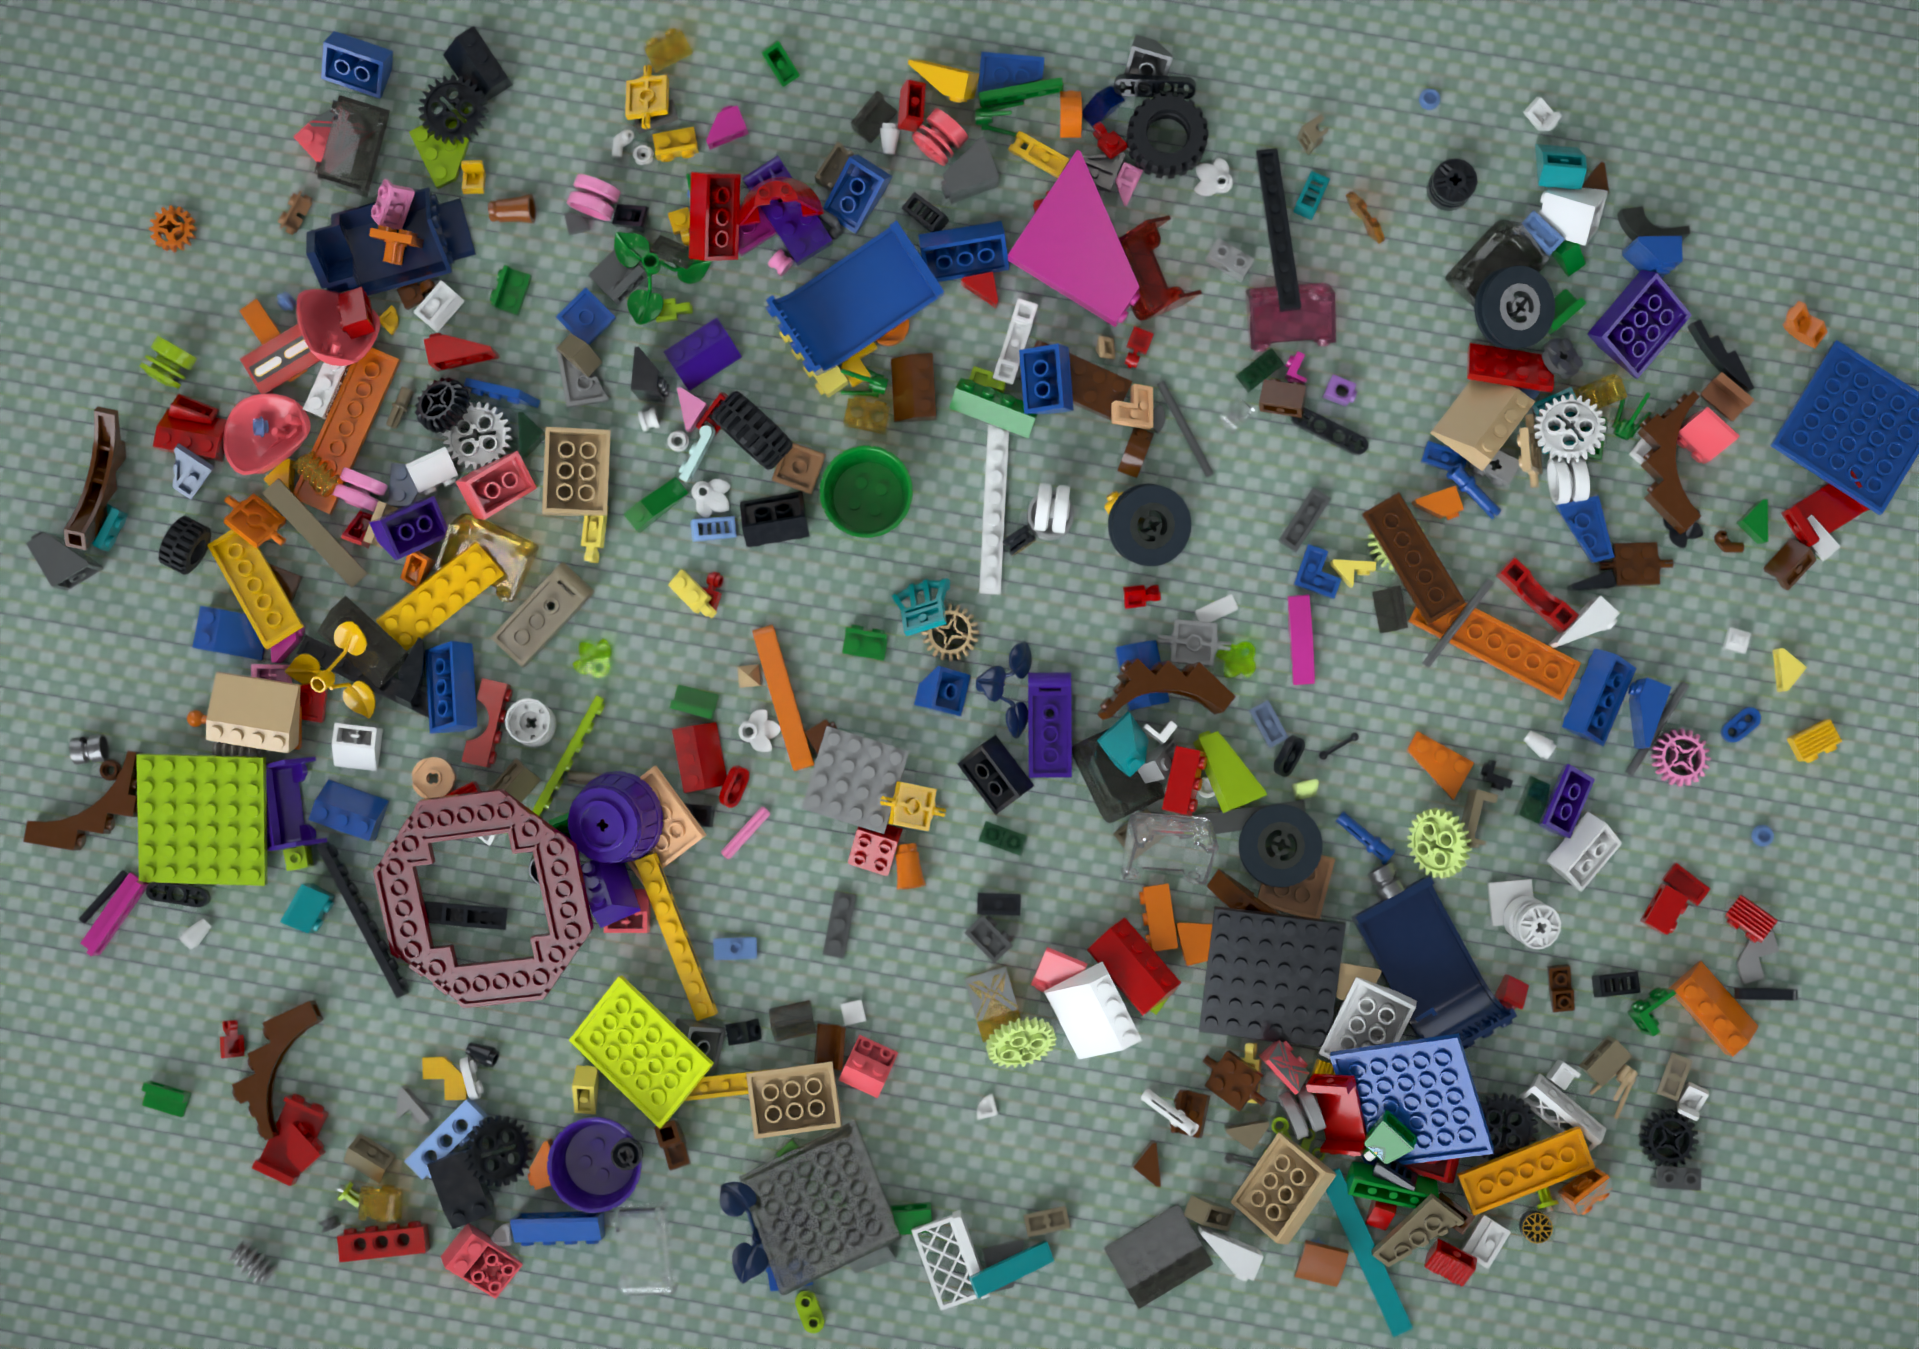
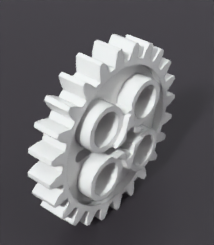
[1534,394,1606,463]
[442,401,513,470]

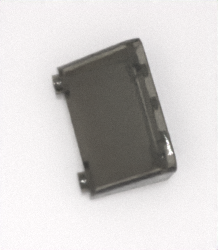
[314,95,390,198]
[1445,220,1550,307]
[1072,728,1165,823]

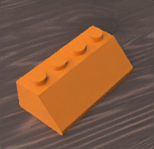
[1668,961,1759,1057]

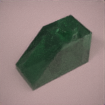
[1513,776,1550,824]

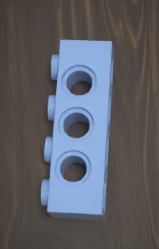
[404,1098,488,1180]

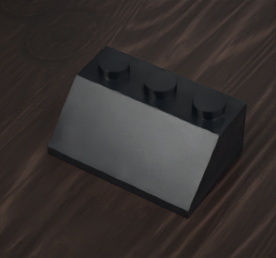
[443,25,513,101]
[631,347,670,402]
[740,491,810,548]
[957,734,1034,815]

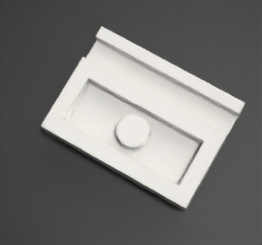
[413,281,465,333]
[1460,1214,1511,1269]

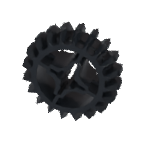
[415,377,470,434]
[1638,1109,1699,1167]

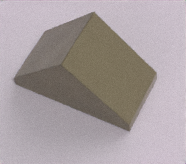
[556,333,603,378]
[1224,1119,1269,1151]

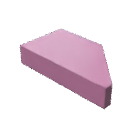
[1115,161,1143,207]

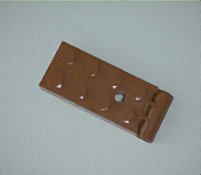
[1019,340,1132,421]

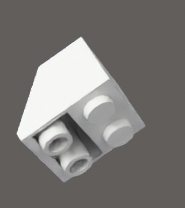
[332,723,383,771]

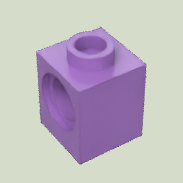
[1322,374,1358,407]

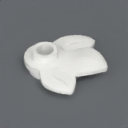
[1194,158,1233,196]
[691,479,731,518]
[738,710,781,752]

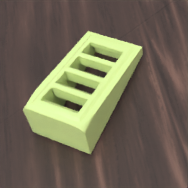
[1291,779,1319,800]

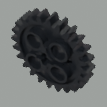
[418,75,489,145]
[1479,1092,1538,1161]
[463,1115,534,1187]

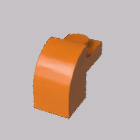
[1060,90,1082,138]
[1782,301,1828,349]

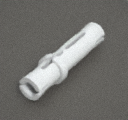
[1141,1089,1199,1136]

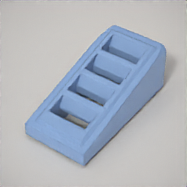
[690,516,737,542]

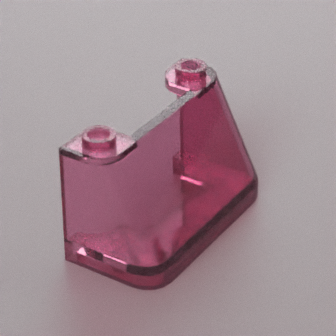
[1245,283,1336,352]

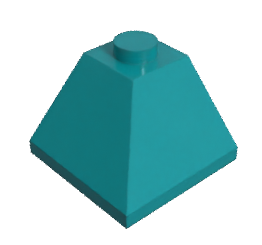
[1097,711,1149,777]

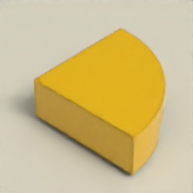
[379,305,399,335]

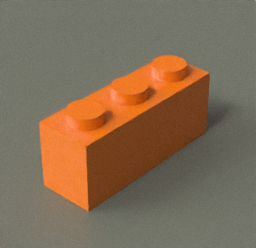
[1139,883,1178,951]

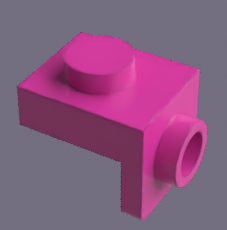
[1284,351,1308,385]

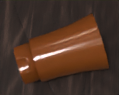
[488,194,536,224]

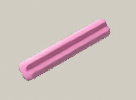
[721,807,770,859]

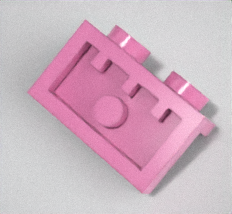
[371,179,415,230]

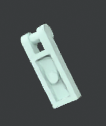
[679,425,716,482]

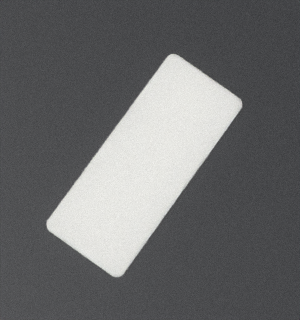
[1195,594,1238,623]

